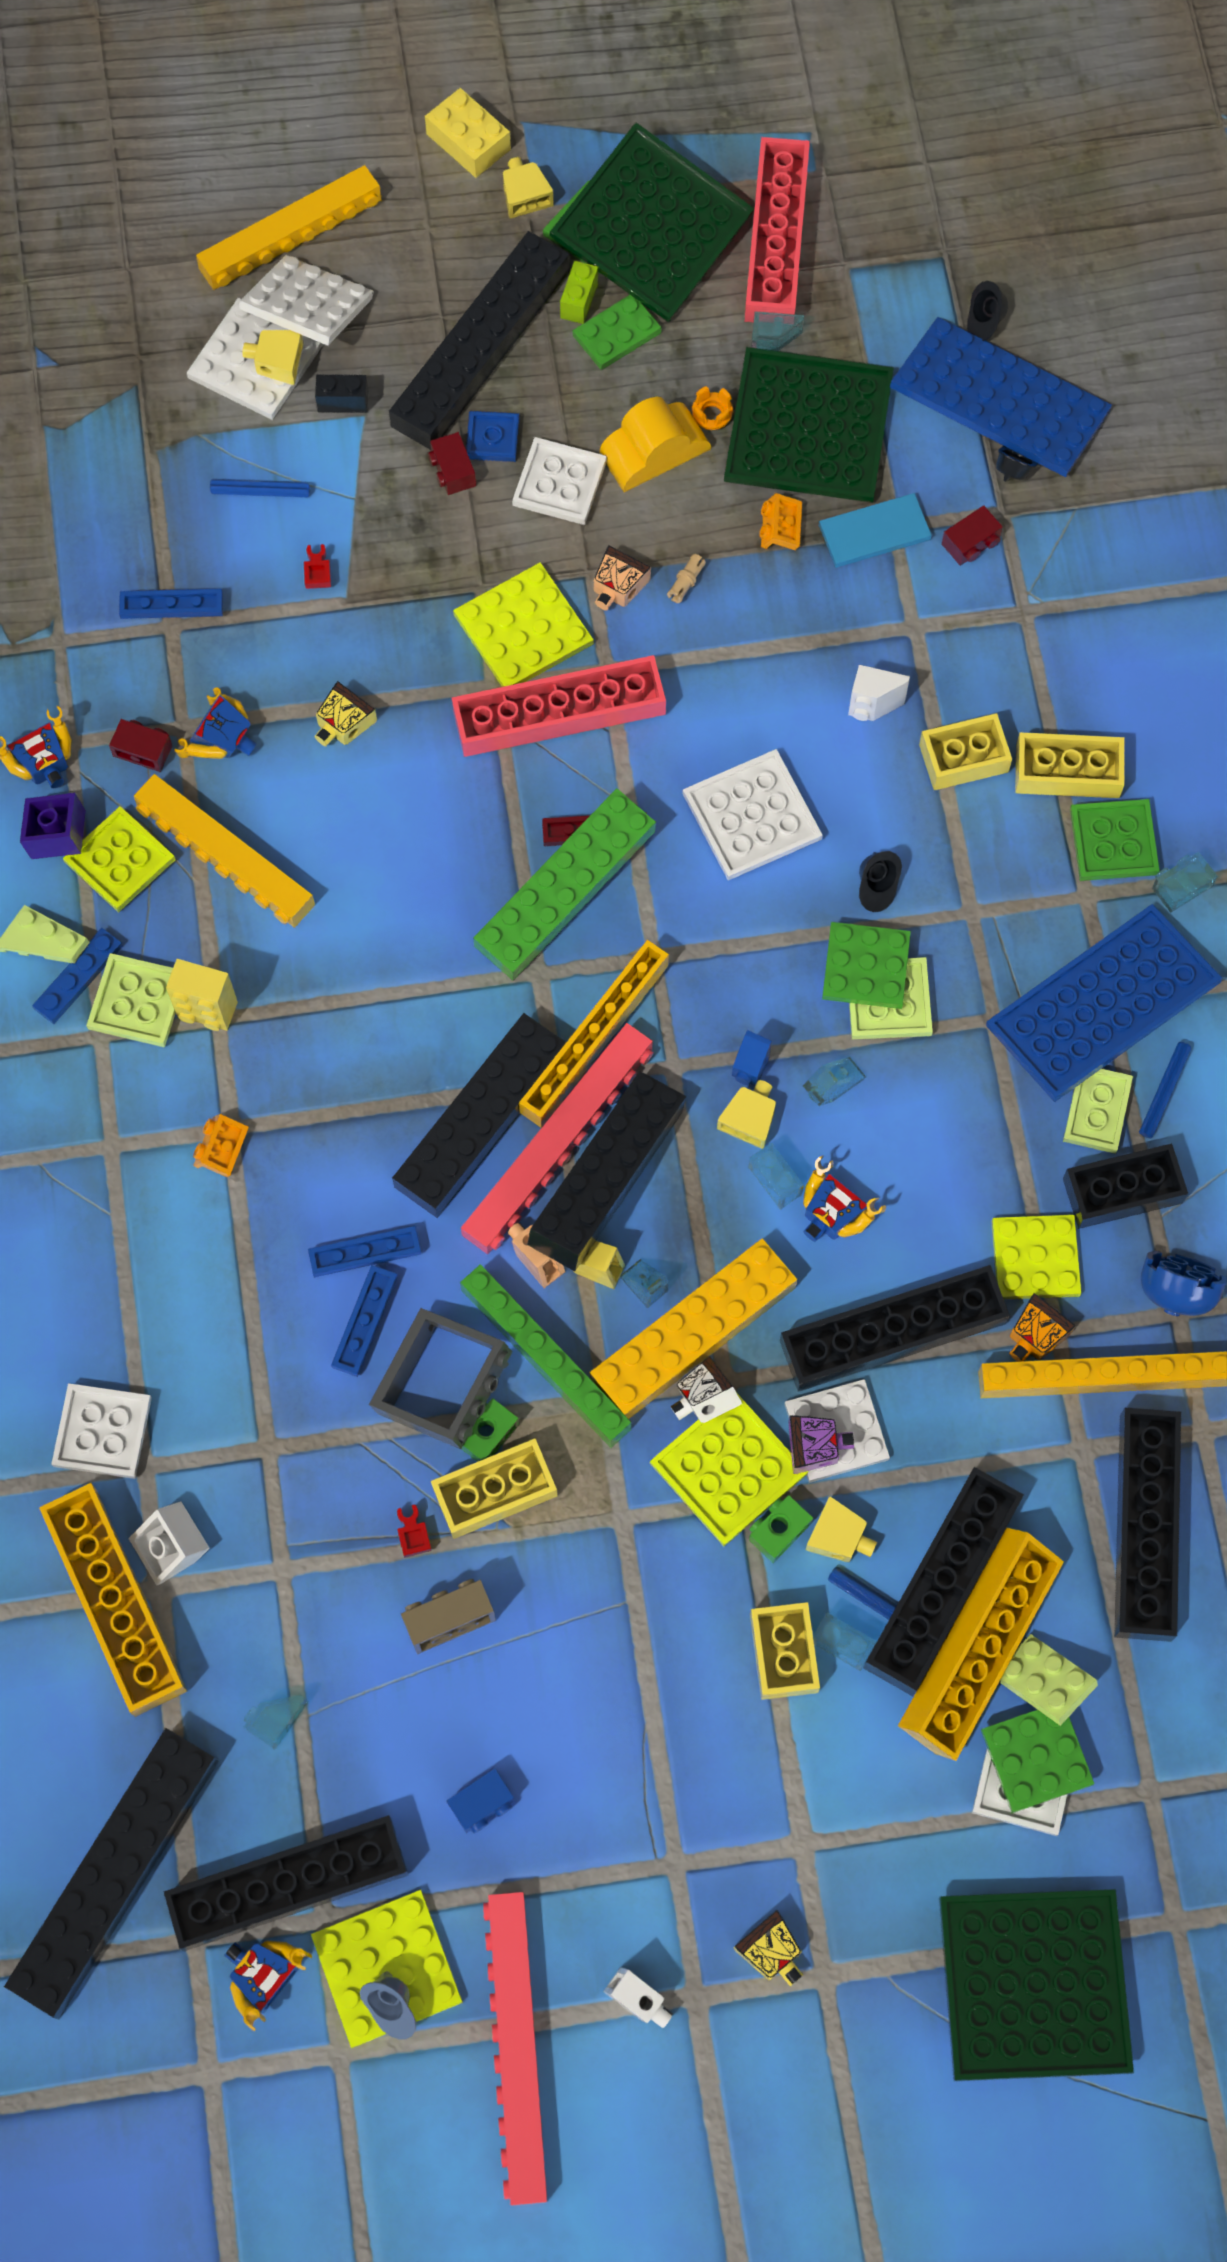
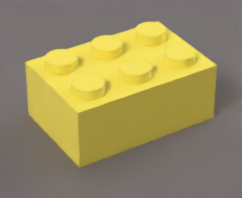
[425,88,511,178]
[919,713,1012,790]
[166,959,238,1031]
[750,1602,820,1700]

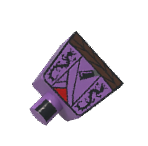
[788,1415,854,1474]

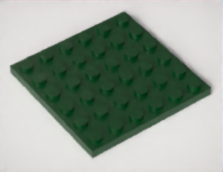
[549,122,755,323]
[724,347,894,503]
[939,1889,1134,2082]

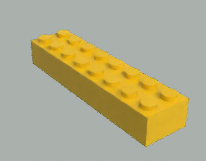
[590,1238,798,1419]
[39,1483,188,1717]
[898,1528,1064,1761]

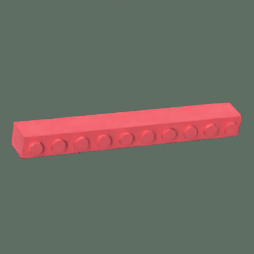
[461,1023,653,1255]
[483,1892,547,2206]

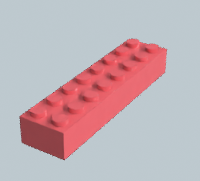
[745,137,810,326]
[452,655,666,757]

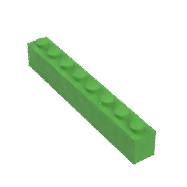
[460,1264,631,1448]

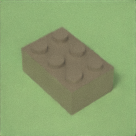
[401,1579,496,1654]

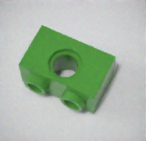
[462,1398,519,1462]
[749,1495,813,1564]

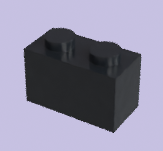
[315,375,368,413]

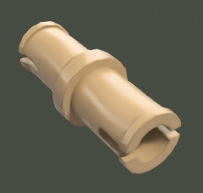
[667,554,706,603]

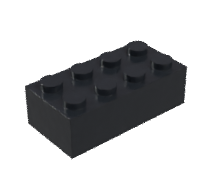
[1063,1143,1188,1229]

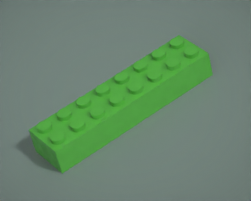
[473,788,656,981]

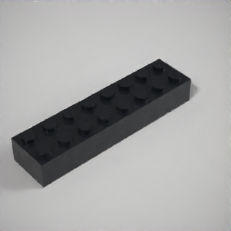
[392,1013,566,1218]
[527,1071,686,1271]
[780,1265,1010,1392]
[1114,1408,1181,1642]
[863,1467,1024,1697]
[163,1815,408,1951]

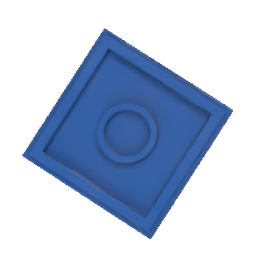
[466,411,519,462]

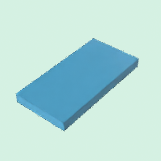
[819,493,932,568]

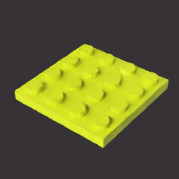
[453,562,594,687]
[650,1392,808,1547]
[311,1890,463,2048]

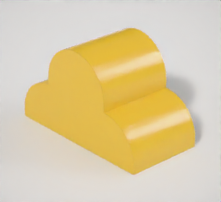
[599,397,711,492]

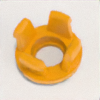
[692,386,733,430]

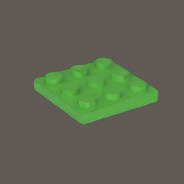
[1070,799,1160,881]
[822,922,911,1009]
[981,1710,1095,1814]

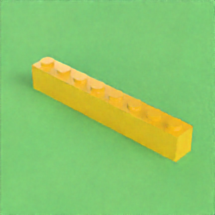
[196,165,382,290]
[134,774,315,928]
[519,940,669,1128]

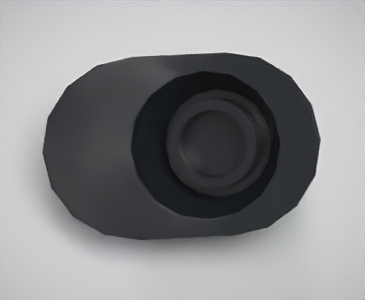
[967,281,1008,341]
[996,446,1038,482]
[859,851,902,912]

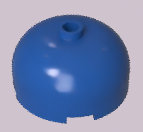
[1141,1251,1227,1316]

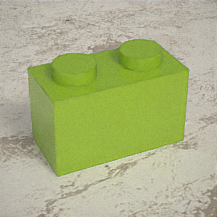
[560,261,598,324]

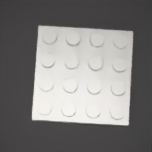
[239,255,373,345]
[187,298,324,420]
[683,749,823,881]

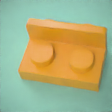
[760,493,802,550]
[193,1114,249,1177]

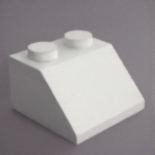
[848,665,910,721]
[128,1501,210,1586]

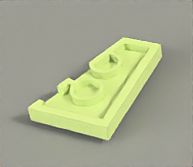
[0,905,90,964]

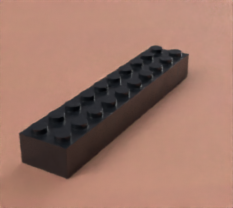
[389,231,570,450]
[4,1728,219,2019]

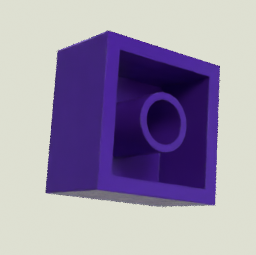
[20,793,86,859]

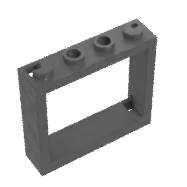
[369,1308,512,1449]

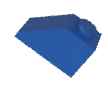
[732,1030,772,1086]

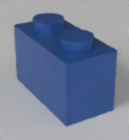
[446,1768,515,1834]

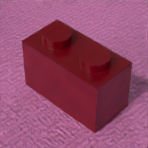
[428,432,476,495]
[942,505,1003,566]
[109,719,172,772]

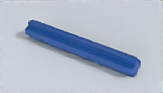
[210,479,310,498]
[1139,1042,1191,1138]
[828,1567,897,1620]

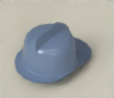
[360,1971,416,2039]

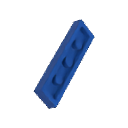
[119,589,223,619]
[32,928,123,1024]
[308,1226,421,1277]
[331,1265,398,1377]

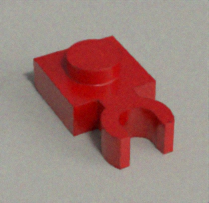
[304,544,331,589]
[397,1504,432,1558]

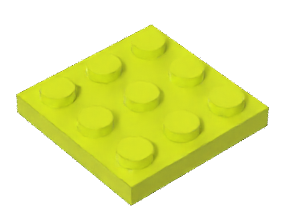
[63,806,175,913]
[991,1215,1081,1300]

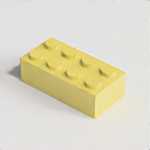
[1015,732,1124,798]
[431,1438,557,1539]

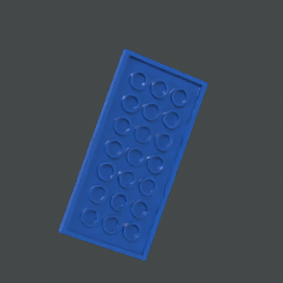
[890,317,1112,477]
[986,904,1222,1102]

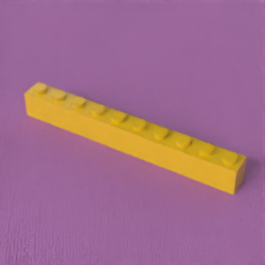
[978,1351,1227,1399]

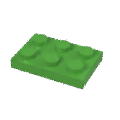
[573,295,662,371]

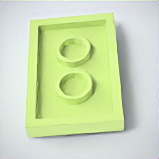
[1063,1069,1133,1154]
[999,1634,1098,1726]

